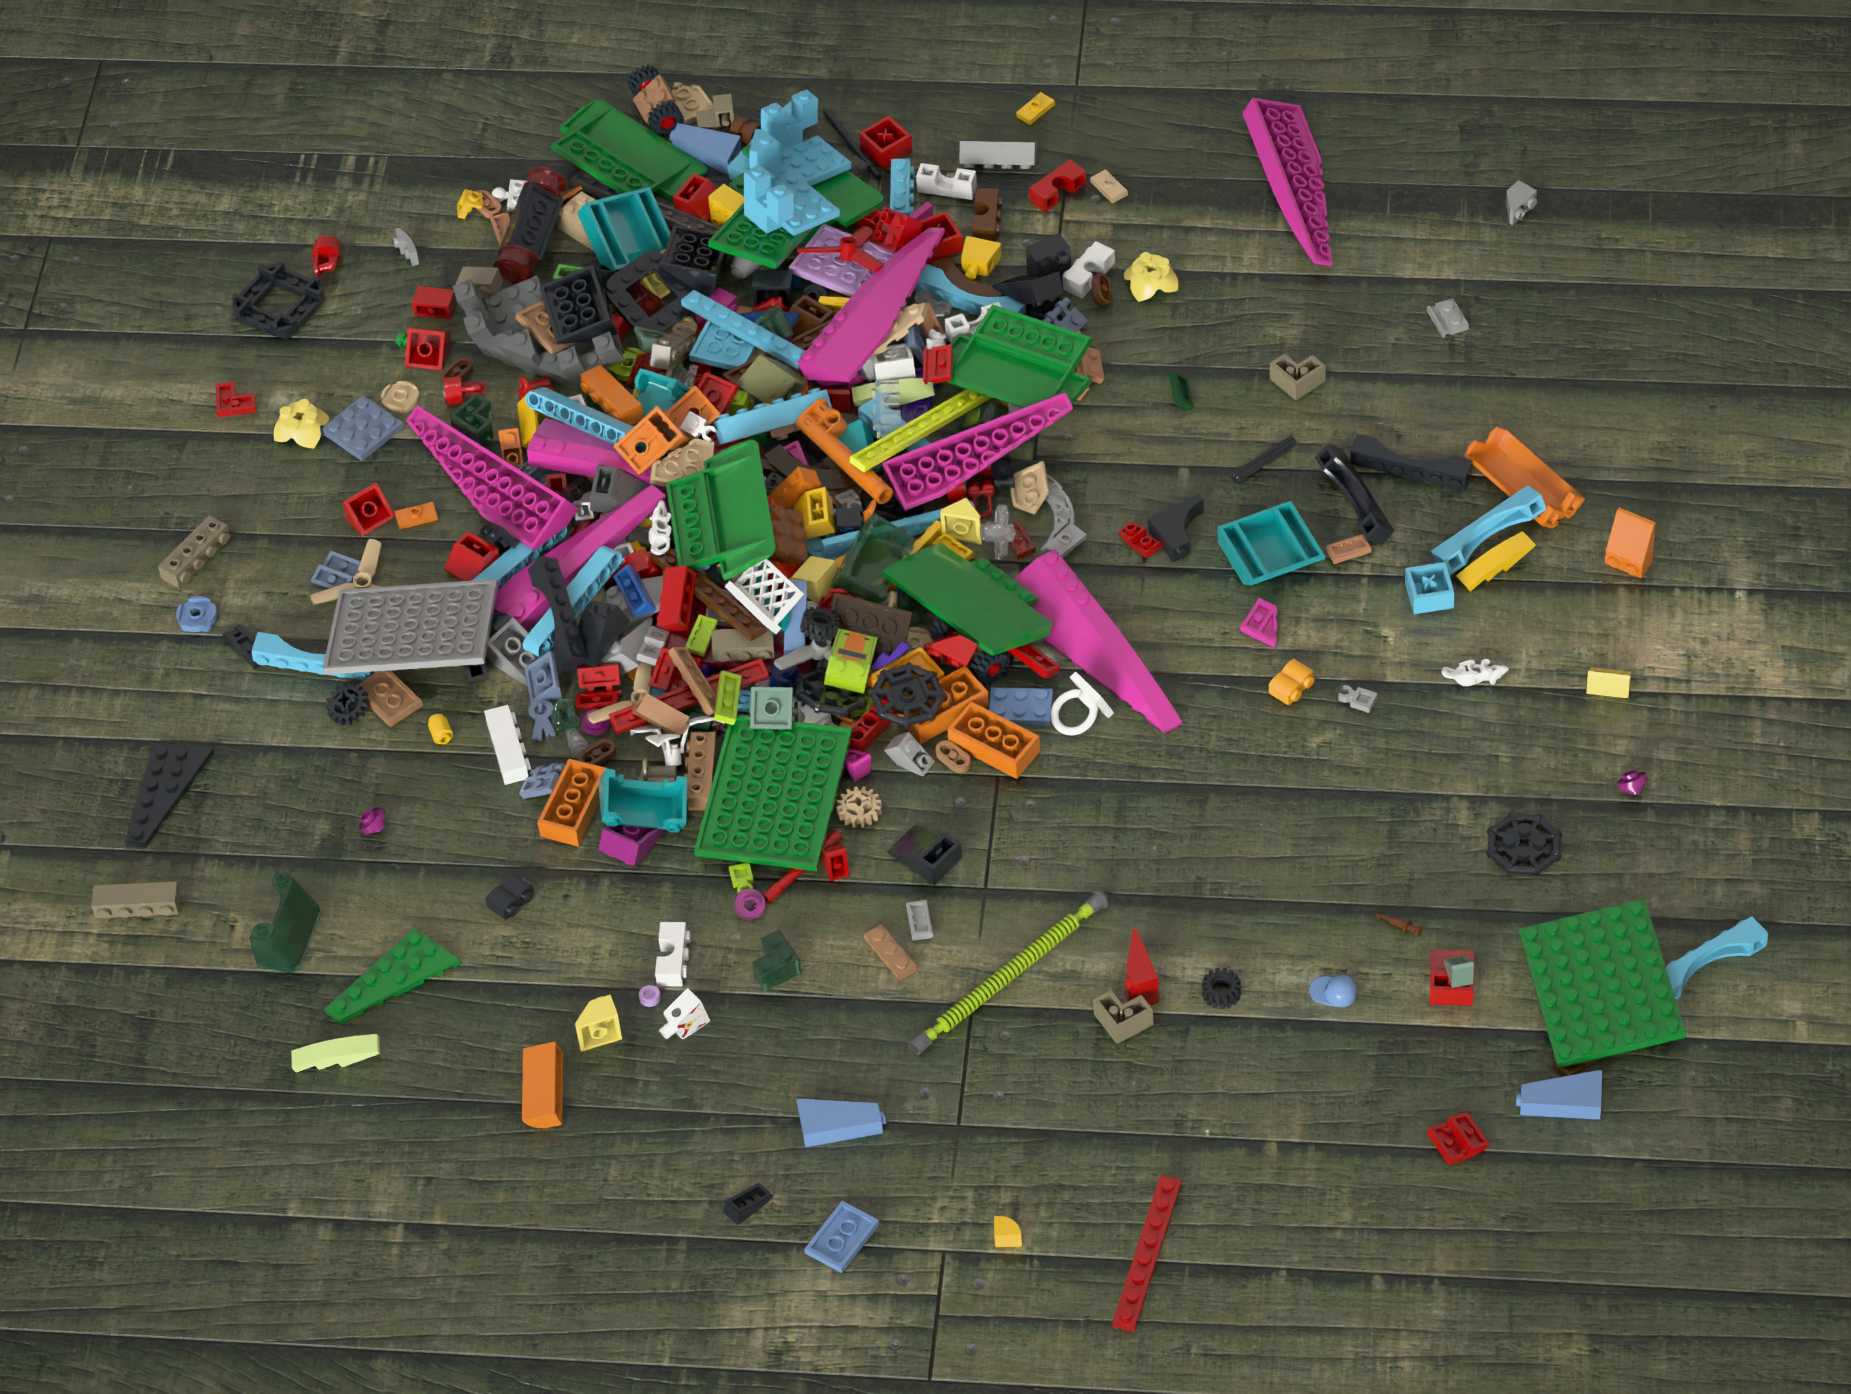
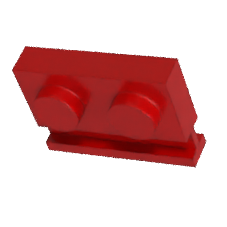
[923,344,953,385]

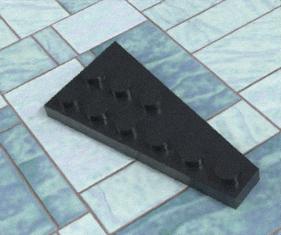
[125,744,214,848]

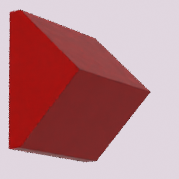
[811,387,853,413]
[342,482,396,536]

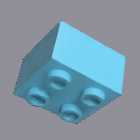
[1405,562,1454,614]

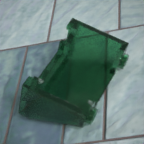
[830,513,915,604]
[249,871,321,973]

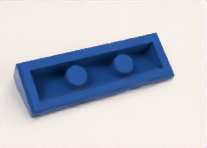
[613,564,656,617]

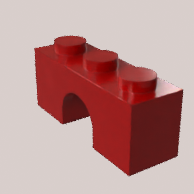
[1029,159,1086,213]

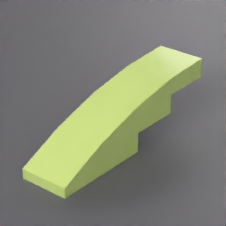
[852,378,935,407]
[291,1034,380,1072]

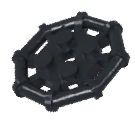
[868,662,947,728]
[794,667,867,717]
[1486,812,1562,876]

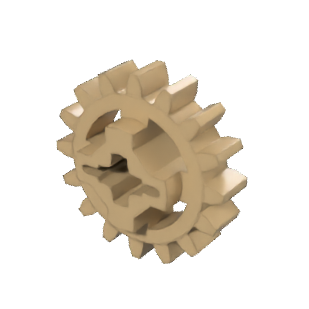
[836,786,882,828]

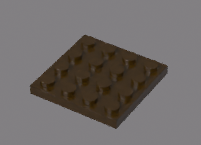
[817,593,914,670]

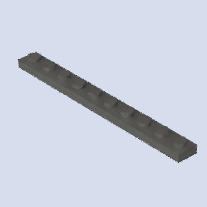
[571,170,721,233]

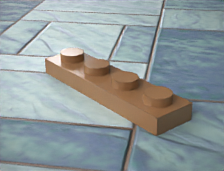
[668,647,717,717]

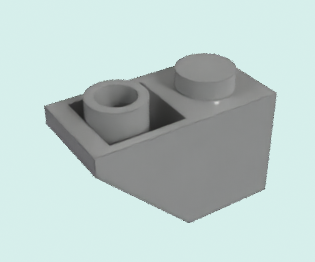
[1506,180,1537,225]
[884,732,935,776]

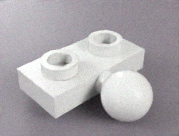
[492,179,529,212]

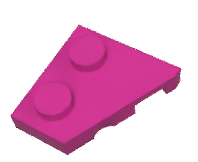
[1240,598,1277,648]

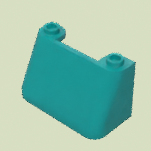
[631,368,691,459]
[599,769,687,832]

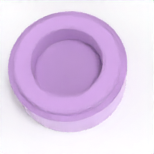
[639,985,661,1007]

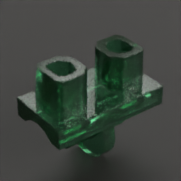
[896,590,925,626]

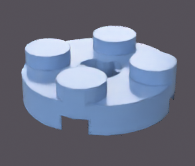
[176,596,217,632]

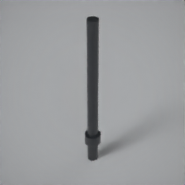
[823,108,882,180]

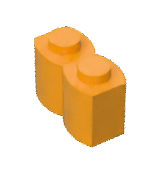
[1269,659,1314,705]

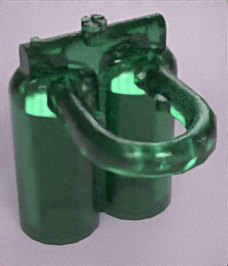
[755,305,794,339]
[550,698,581,732]

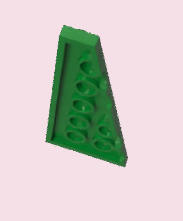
[325,928,461,1024]

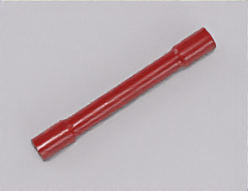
[762,830,843,904]

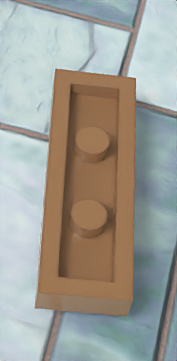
[864,924,917,981]

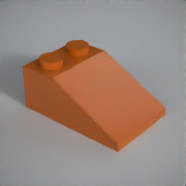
[1605,507,1656,578]

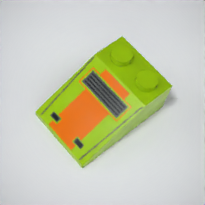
[824,628,878,694]

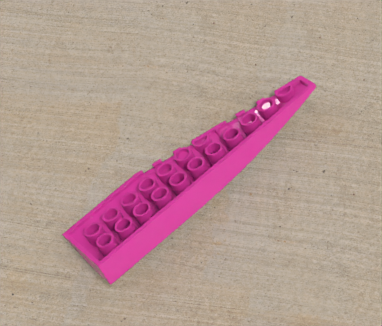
[1242,98,1332,266]
[797,228,945,382]
[406,405,578,551]
[1014,549,1182,733]

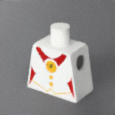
[659,988,710,1039]

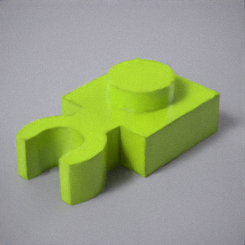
[729,863,754,893]

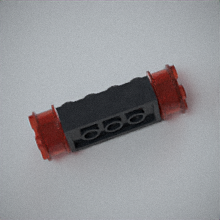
[493,165,567,285]

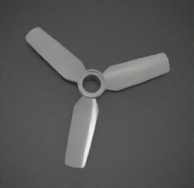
[774,601,833,670]

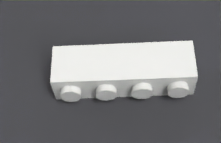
[484,705,531,785]

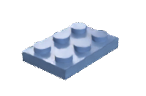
[989,687,1053,726]
[805,1201,879,1273]

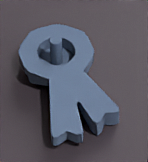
[528,699,556,742]

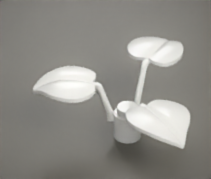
[630,716,725,766]

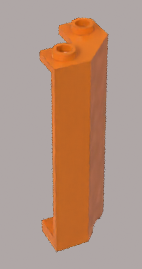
[1464,427,1585,528]

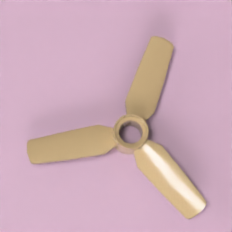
[311,539,381,604]
[588,661,681,735]

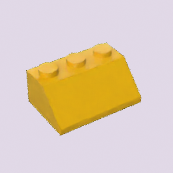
[517,390,559,449]

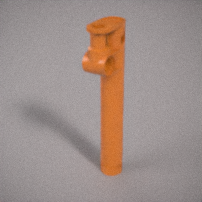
[796,398,893,504]

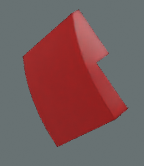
[649,647,704,692]
[1427,1112,1490,1166]

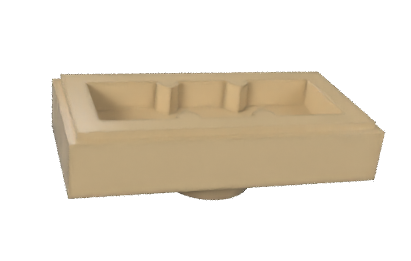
[1090,169,1128,204]

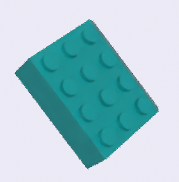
[577,187,671,272]
[1218,501,1325,585]

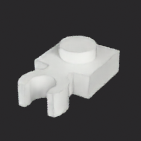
[680,411,718,441]

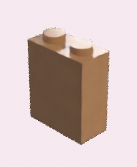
[631,693,690,735]

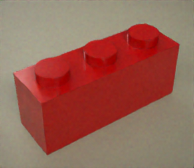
[657,566,696,632]

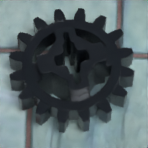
[325,682,370,726]

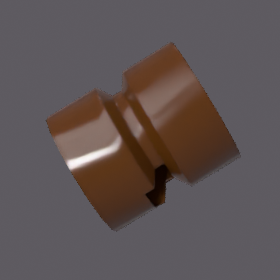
[729,115,761,145]

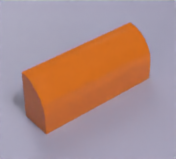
[522,1041,563,1128]

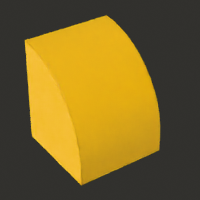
[994,1216,1022,1247]

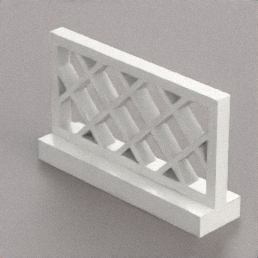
[725,559,804,634]

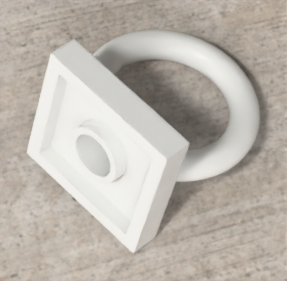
[1051,672,1114,735]

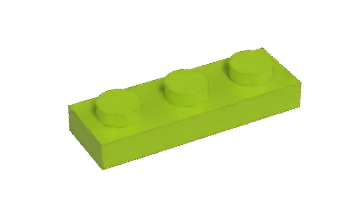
[714,671,741,725]

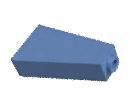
[670,123,742,175]
[784,580,807,663]
[1516,1070,1602,1120]
[797,1099,886,1147]

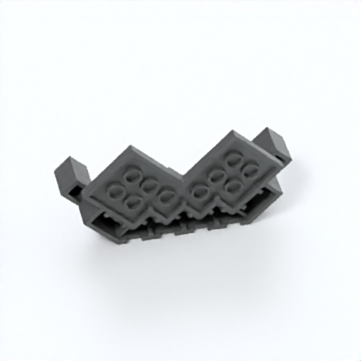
[453,276,625,391]

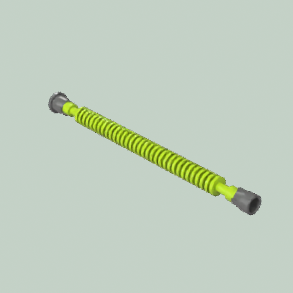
[908,890,1109,1055]

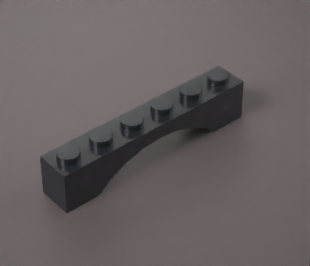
[1350,434,1472,491]
[1315,444,1395,545]
[527,556,588,672]

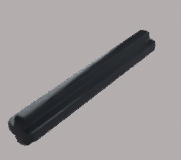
[1232,436,1297,483]

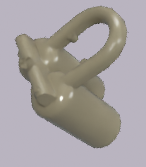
[638,758,677,783]

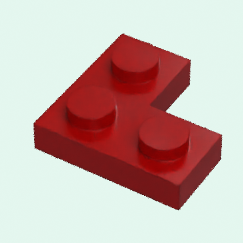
[215,381,256,417]

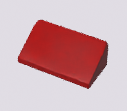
[576,691,618,710]

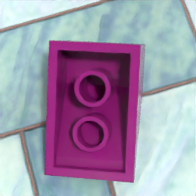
[598,825,665,866]

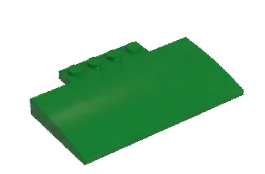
[881,543,1053,656]

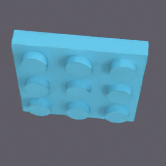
[689,320,765,370]

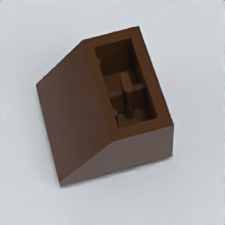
[788,295,834,339]

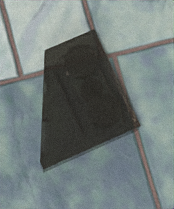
[560,476,591,526]

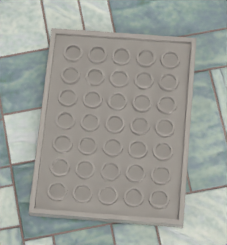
[323,579,498,675]

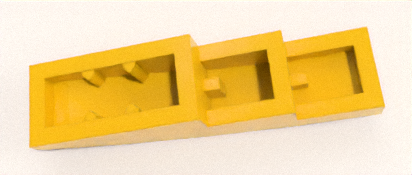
[1456,531,1536,592]

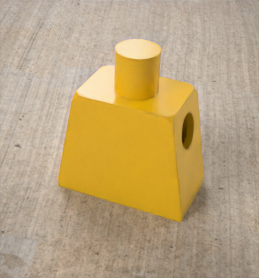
[961,236,1002,280]

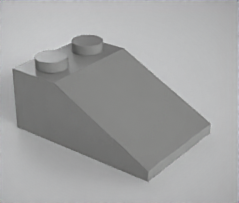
[605,576,663,632]
[598,617,653,676]
[486,618,540,687]

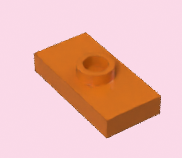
[395,502,438,530]

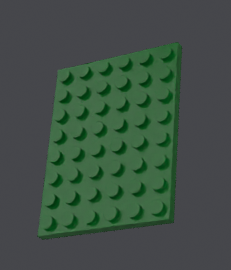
[694,714,853,871]
[1519,898,1687,1068]

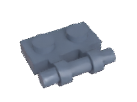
[1043,297,1088,332]
[519,763,565,799]

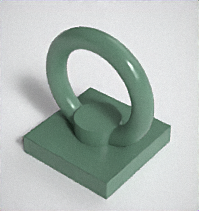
[749,687,798,730]

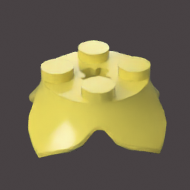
[1124,252,1178,302]
[274,399,329,449]

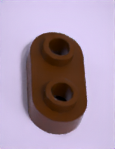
[1092,272,1112,307]
[440,357,473,385]
[578,739,616,766]

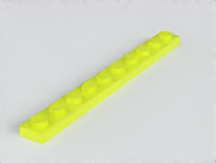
[849,389,992,472]

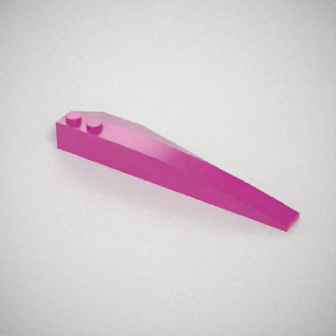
[882,393,1073,510]
[527,418,667,492]
[494,485,666,633]

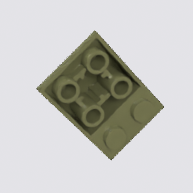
[736,354,808,405]

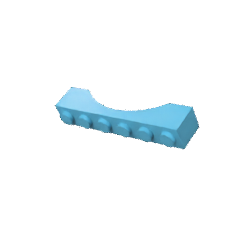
[915,264,1026,316]
[1431,485,1547,575]
[252,632,374,681]
[1666,916,1768,999]

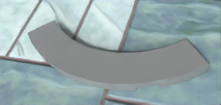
[1041,475,1075,554]

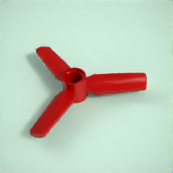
[797,226,883,272]

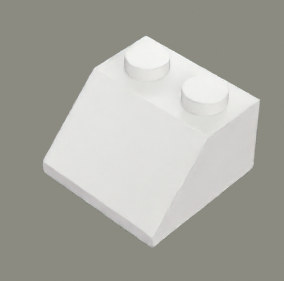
[871,343,916,382]

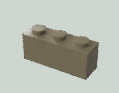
[712,628,775,662]

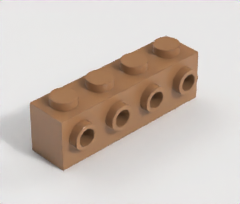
[684,732,717,810]

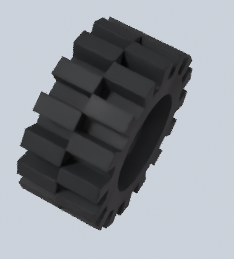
[800,606,839,642]
[1202,968,1241,1009]

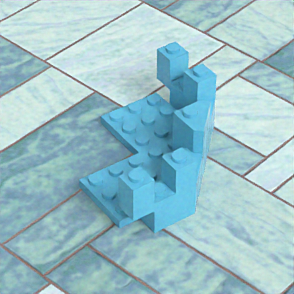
[744,90,851,236]

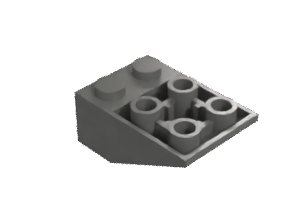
[590,465,650,519]

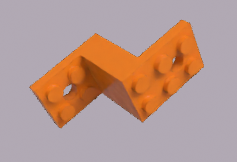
[613,386,722,476]

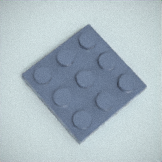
[321,395,404,461]

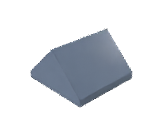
[525,651,562,704]

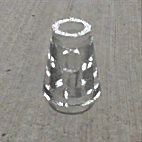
[566,728,589,757]

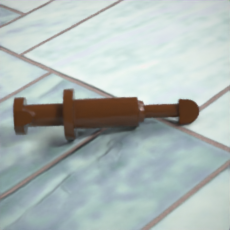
[1375,913,1423,937]

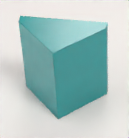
[838,419,874,454]

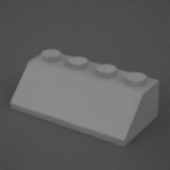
[959,141,1038,169]

